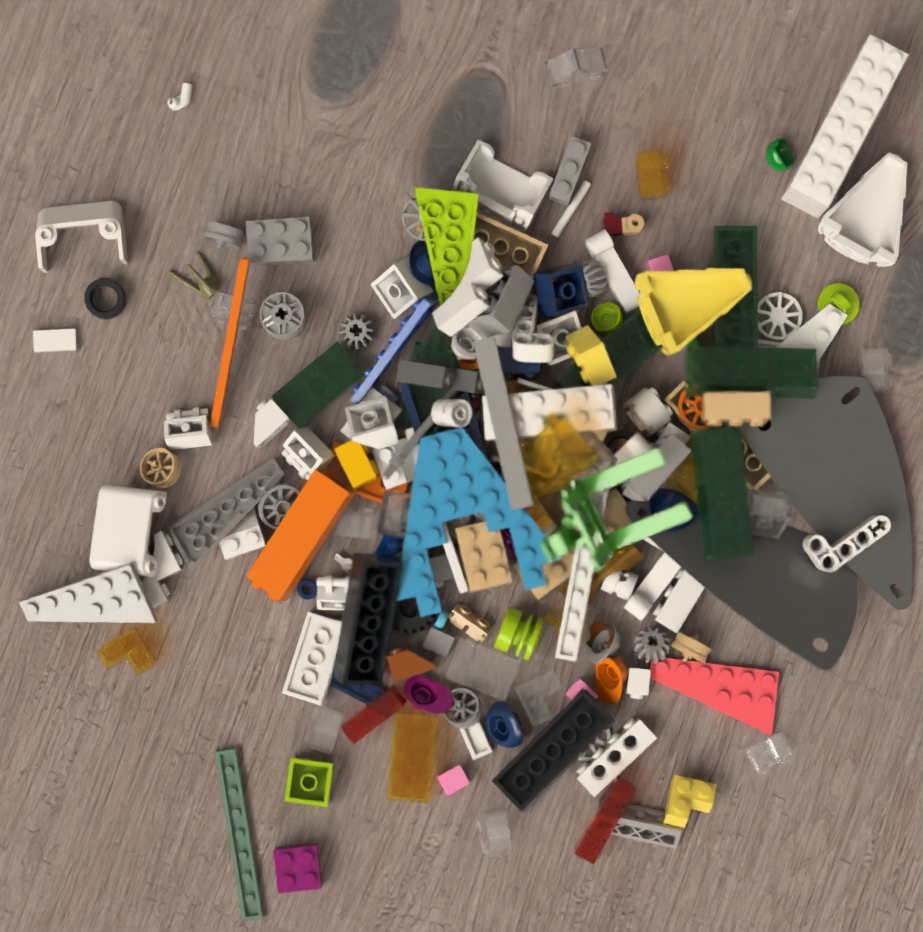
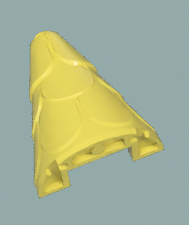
[635,268,752,355]

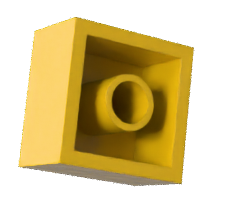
[334,440,379,490]

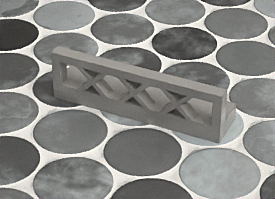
[593,798,682,849]

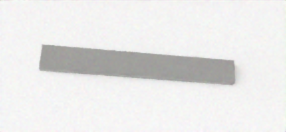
[473,337,534,511]

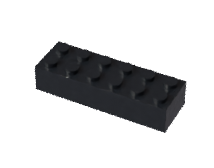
[333,553,403,685]
[492,689,616,812]

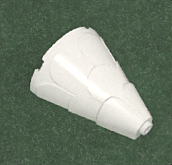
[818,152,907,267]

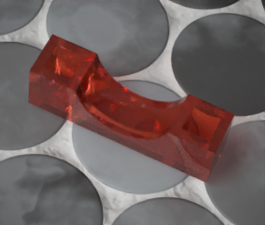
[574,775,636,864]

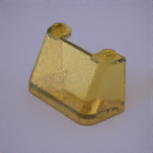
[519,412,599,498]

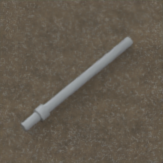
[381,390,459,481]

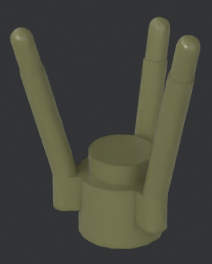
[169,252,220,300]

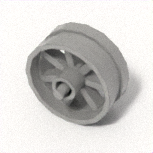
[203,220,244,249]
[443,688,483,729]

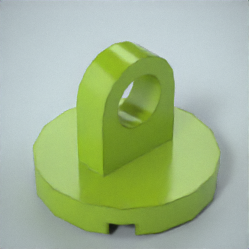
[817,283,860,325]

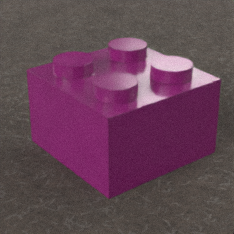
[273,843,322,894]

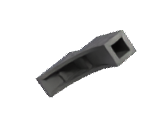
[396,360,485,395]

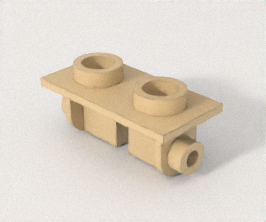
[448,603,492,642]

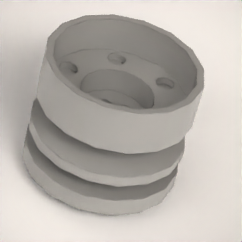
[260,292,306,340]

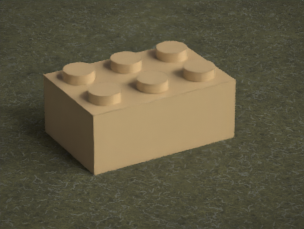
[702,392,771,427]
[455,521,512,593]

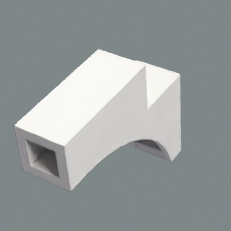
[432,237,503,337]
[121,531,184,624]

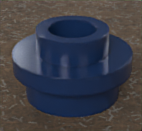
[297,578,318,600]

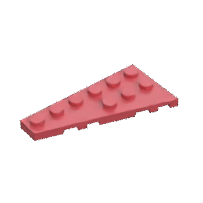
[650,658,779,736]

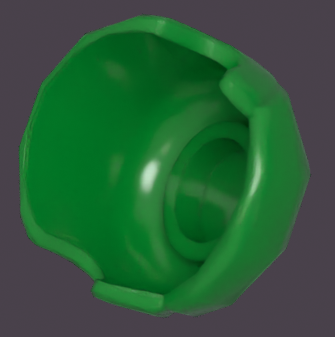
[766,138,794,172]

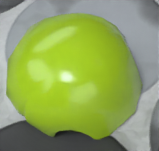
[591,302,623,334]

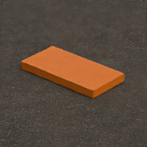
[323,441,409,510]

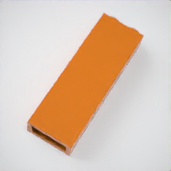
[246,469,355,602]

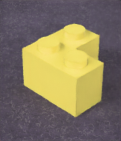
[565,325,616,386]
[663,775,717,828]

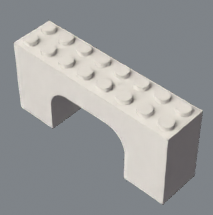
[781,34,909,218]

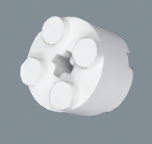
[623,387,673,437]

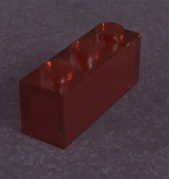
[340,684,407,745]

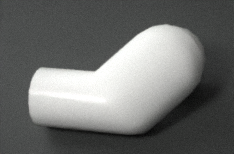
[168,83,193,111]

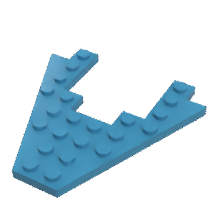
[397,427,562,617]

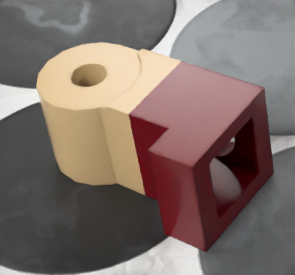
[603,212,644,236]

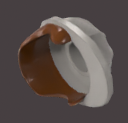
[586,622,620,664]

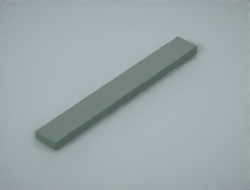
[215,747,264,922]

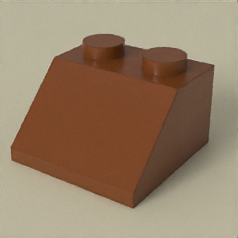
[387,647,436,682]

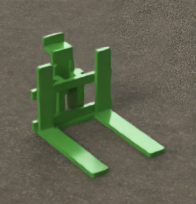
[540,447,693,571]

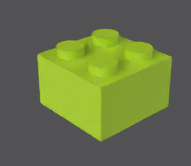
[285,757,334,807]

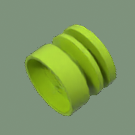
[494,606,544,660]

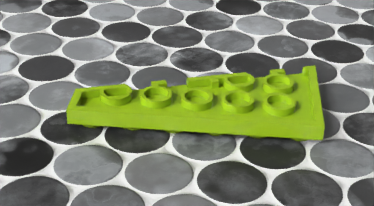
[414,187,479,306]

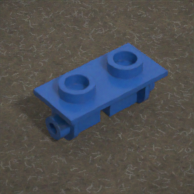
[373,534,404,556]

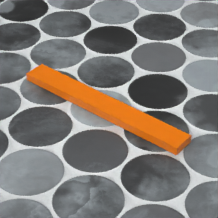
[210,257,251,428]

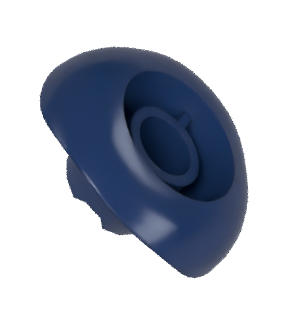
[409,240,435,285]
[649,488,697,532]
[485,701,523,748]

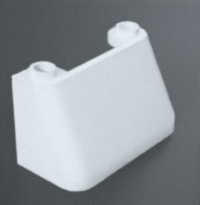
[451,140,554,234]
[90,485,167,577]

